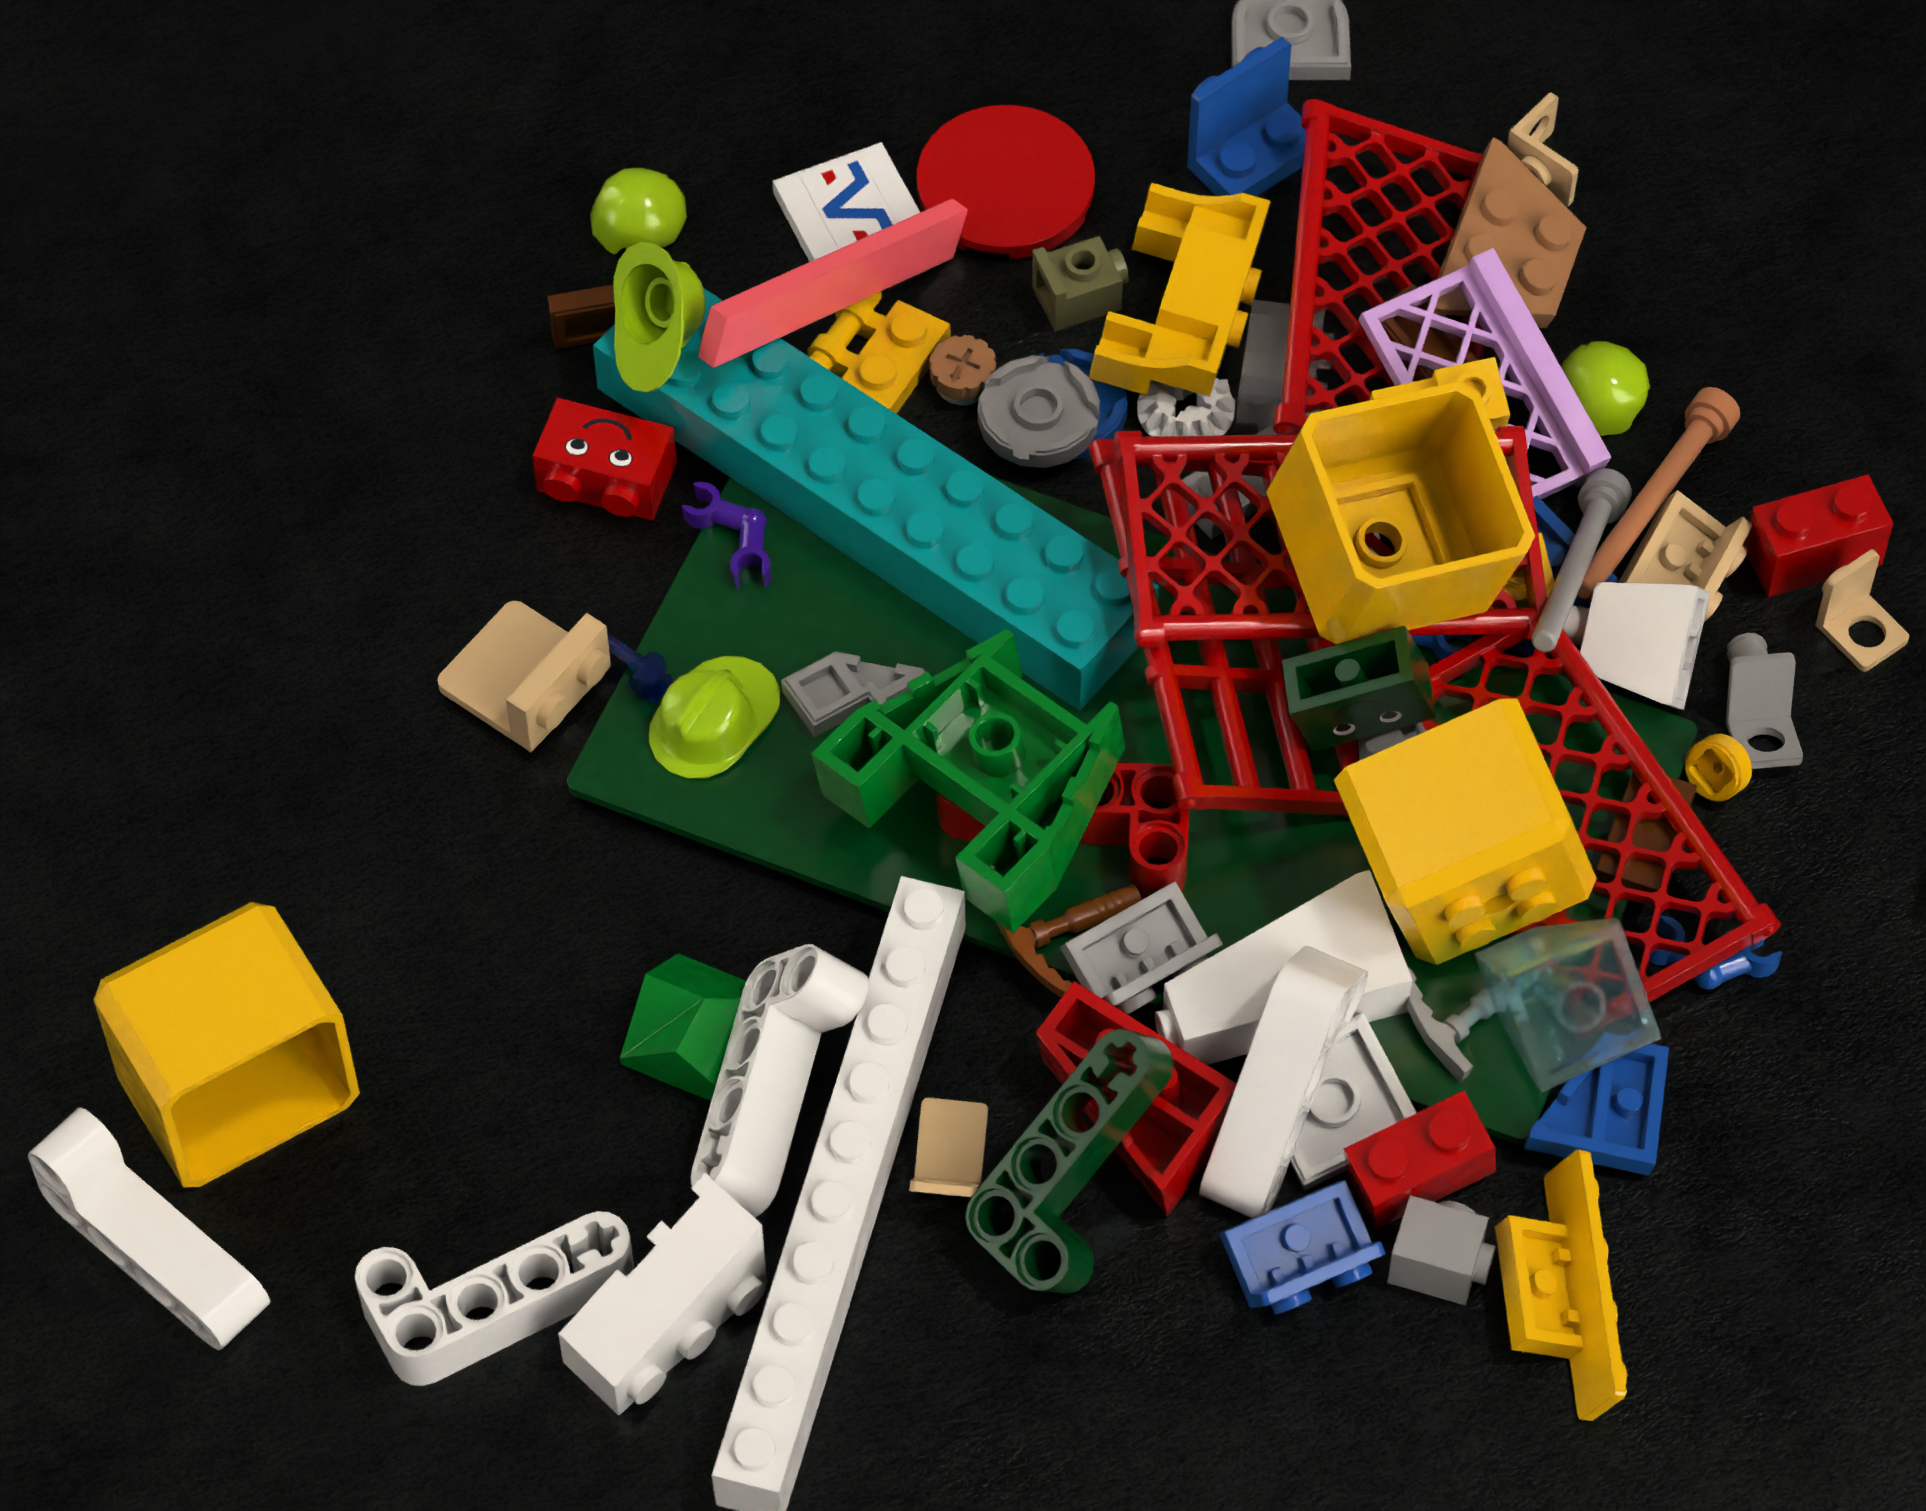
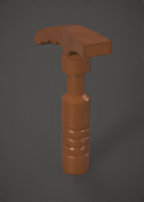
[995,884,1142,998]

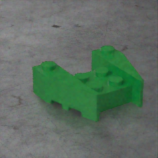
[811,629,1125,933]

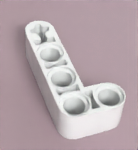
[691,944,869,1218]
[1199,946,1368,1218]
[28,1108,270,1350]
[355,1211,634,1386]

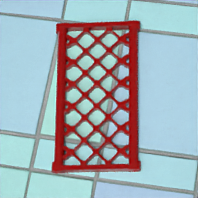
[1273,99,1484,435]
[1112,426,1548,648]
[1421,629,1781,1042]

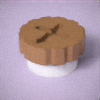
[929,335,996,406]

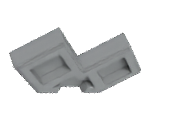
[781,652,925,737]

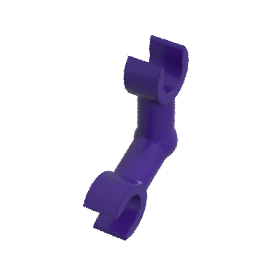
[681,482,772,589]

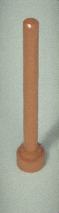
[1577,387,1740,600]

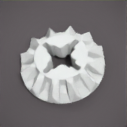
[1137,378,1235,436]

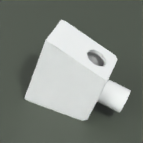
[1563,582,1710,710]

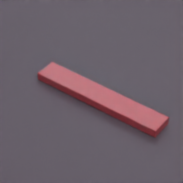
[698,199,968,368]

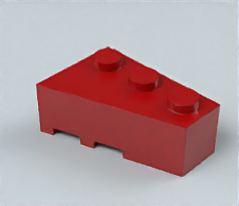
[1036,981,1237,1217]

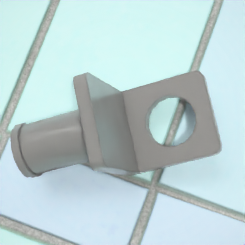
[1726,633,1803,769]

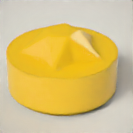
[1685,734,1752,802]

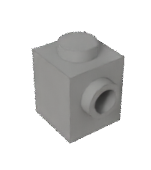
[1387,1195,1496,1305]

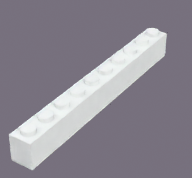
[712,876,966,1511]

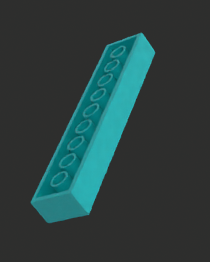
[593,288,1159,711]

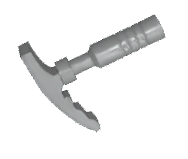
[1406,956,1539,1083]

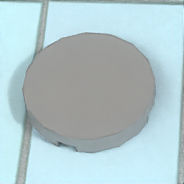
[978,356,1100,468]

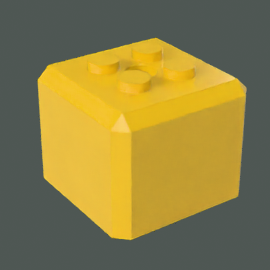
[1266,381,1535,645]
[1334,699,1597,965]
[94,902,360,1187]

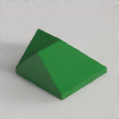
[620,954,746,1101]

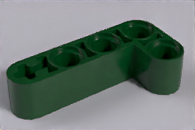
[966,1029,1173,1294]

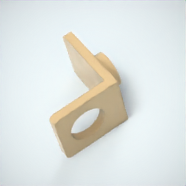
[1507,93,1578,207]
[1815,549,1909,672]
[909,1098,988,1197]

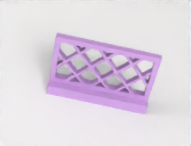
[1358,248,1611,499]

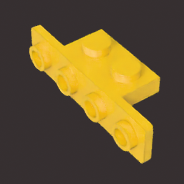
[1495,1150,1627,1421]

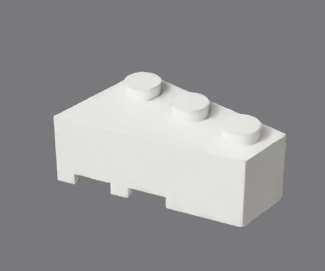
[559,1172,767,1415]

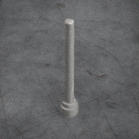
[1531,468,1632,652]

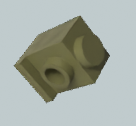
[1032,236,1129,331]

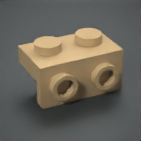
[1618,490,1753,622]

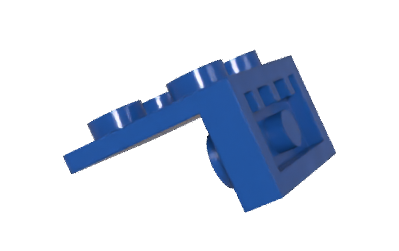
[1187,37,1306,197]

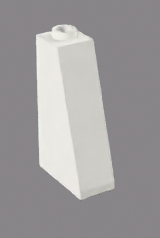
[1155,870,1413,1065]

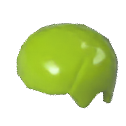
[591,168,687,254]
[1561,341,1650,436]

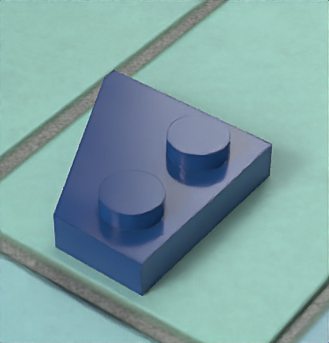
[1524,1034,1669,1176]

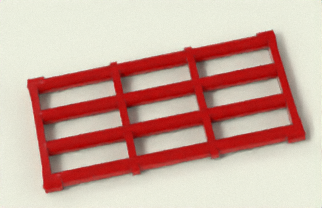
[1089,439,1359,817]

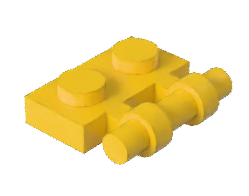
[807,291,950,414]

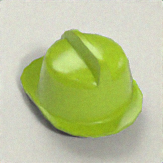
[614,242,705,393]
[649,656,780,779]

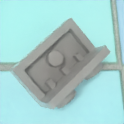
[1060,882,1223,1014]

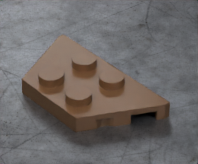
[1435,138,1586,328]

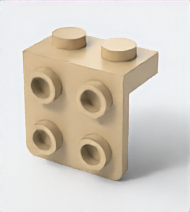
[438,601,611,753]

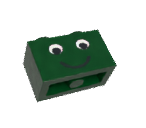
[1282,626,1436,752]

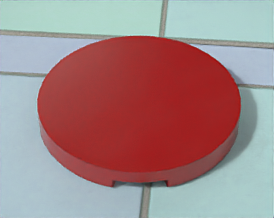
[917,105,1095,259]

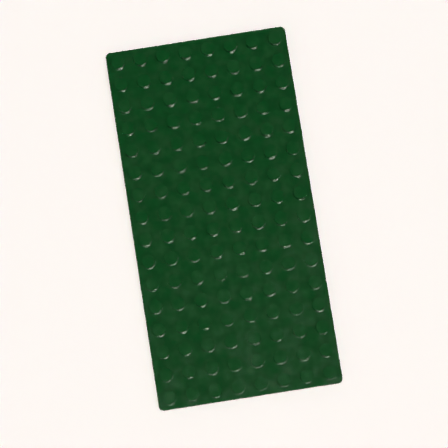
[567,476,1697,1145]

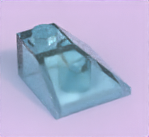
[1475,918,1662,1092]

